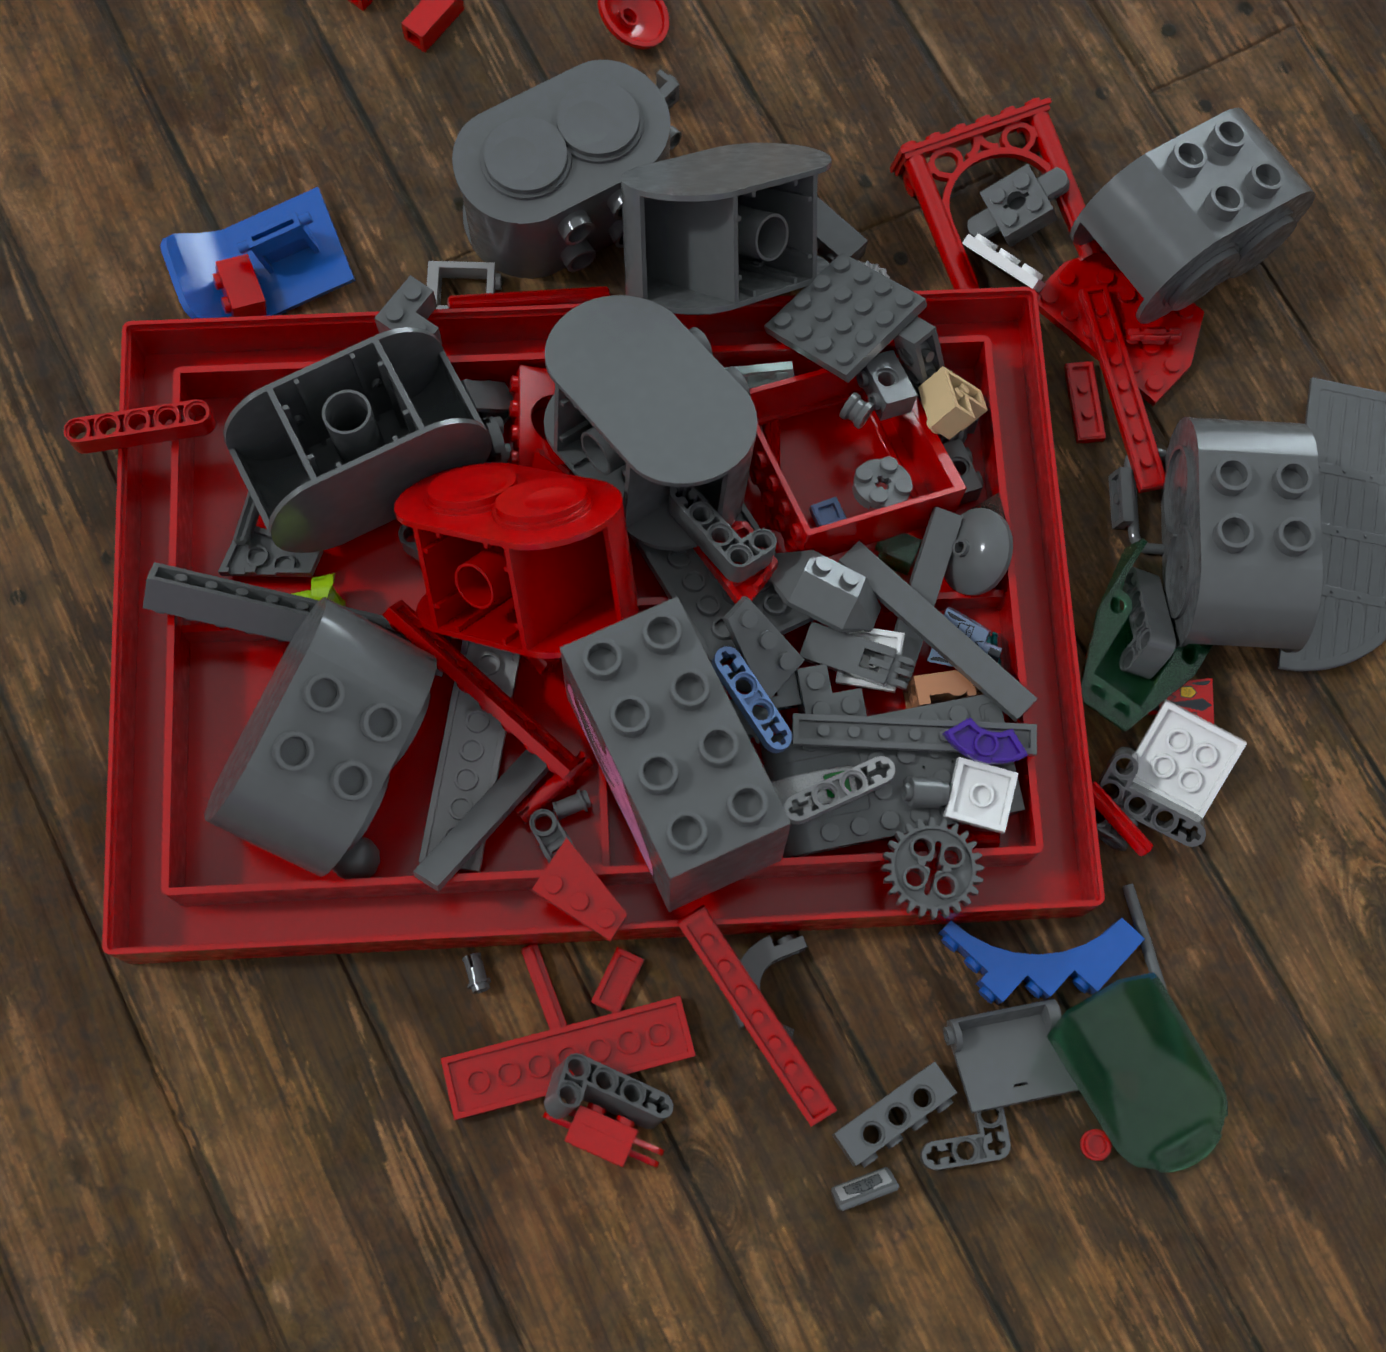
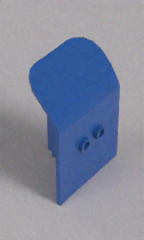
[160,187,355,319]

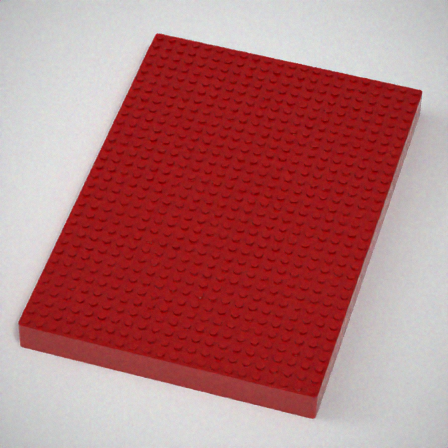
[102,287,1105,964]

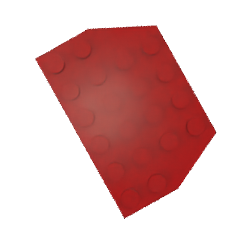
[1036,252,1204,407]

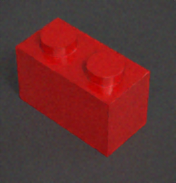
[212,254,266,317]

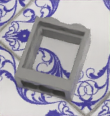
[427,261,501,309]

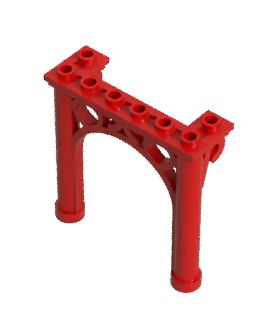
[889,97,1105,289]

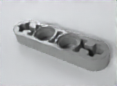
[784,756,895,825]

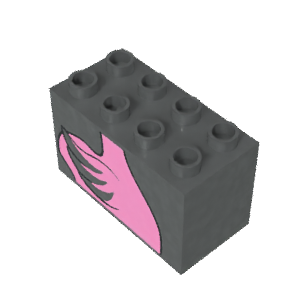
[560,596,791,912]

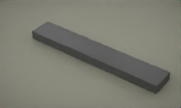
[894,507,963,683]
[413,749,550,892]

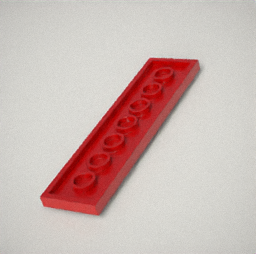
[441,996,696,1121]

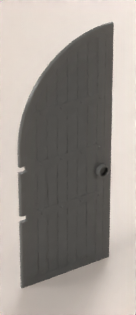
[1277,377,1386,671]

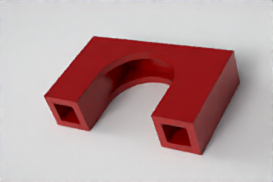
[347,0,464,52]
[508,365,574,475]

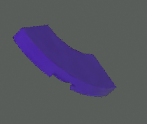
[943,717,1028,765]

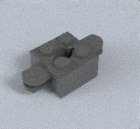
[967,164,1070,247]

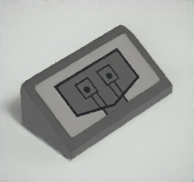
[831,1167,900,1211]

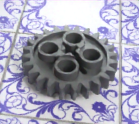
[881,817,984,920]

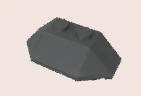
[768,550,881,633]

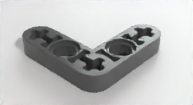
[920,1107,1011,1170]

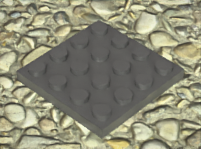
[764,252,927,383]

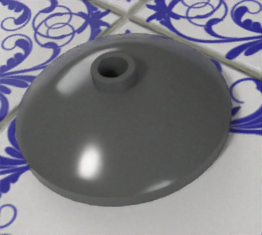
[944,508,1013,596]

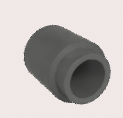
[902,777,950,808]

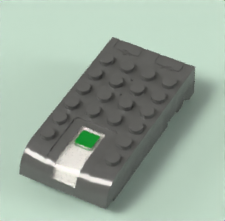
[759,694,1025,858]

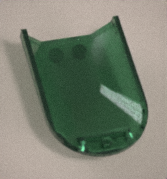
[1046,972,1228,1172]

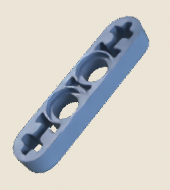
[712,646,792,753]

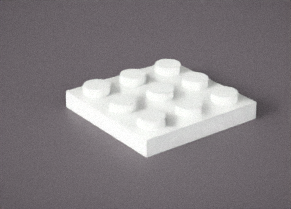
[962,233,1046,292]
[1126,699,1247,819]

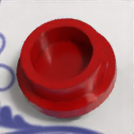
[1080,1129,1112,1161]

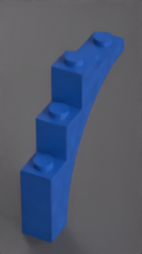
[939,918,1145,1005]

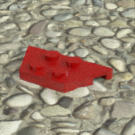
[693,521,778,604]

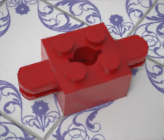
[542,1102,665,1168]

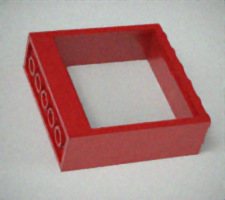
[749,369,967,557]

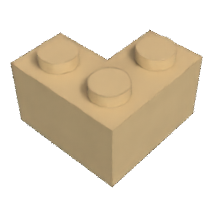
[918,366,988,440]

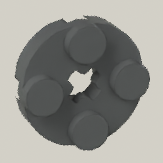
[481,416,511,463]
[852,456,913,509]

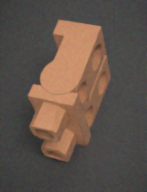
[902,670,983,709]

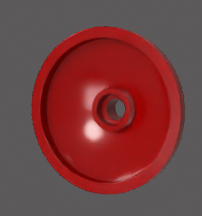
[597,0,669,49]

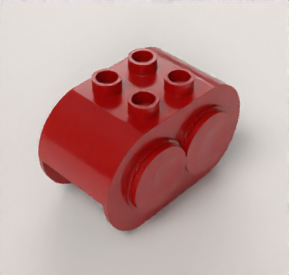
[394,463,639,659]

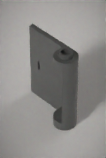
[943,999,1079,1114]

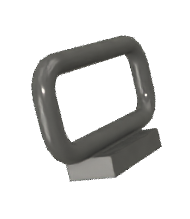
[1109,448,1167,555]

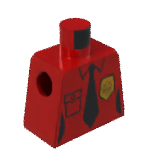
[1143,678,1214,724]

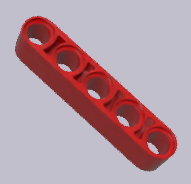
[63,399,216,454]

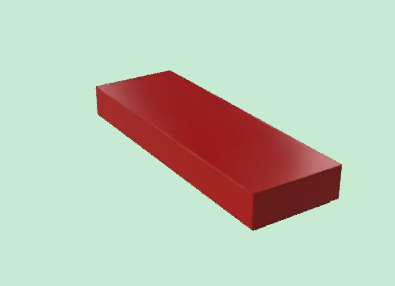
[1064,361,1106,444]

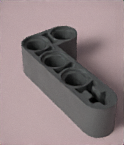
[668,486,777,582]
[1119,567,1176,679]
[1098,747,1206,847]
[544,1053,673,1129]

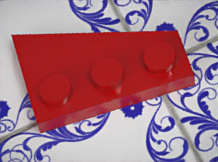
[532,838,628,942]

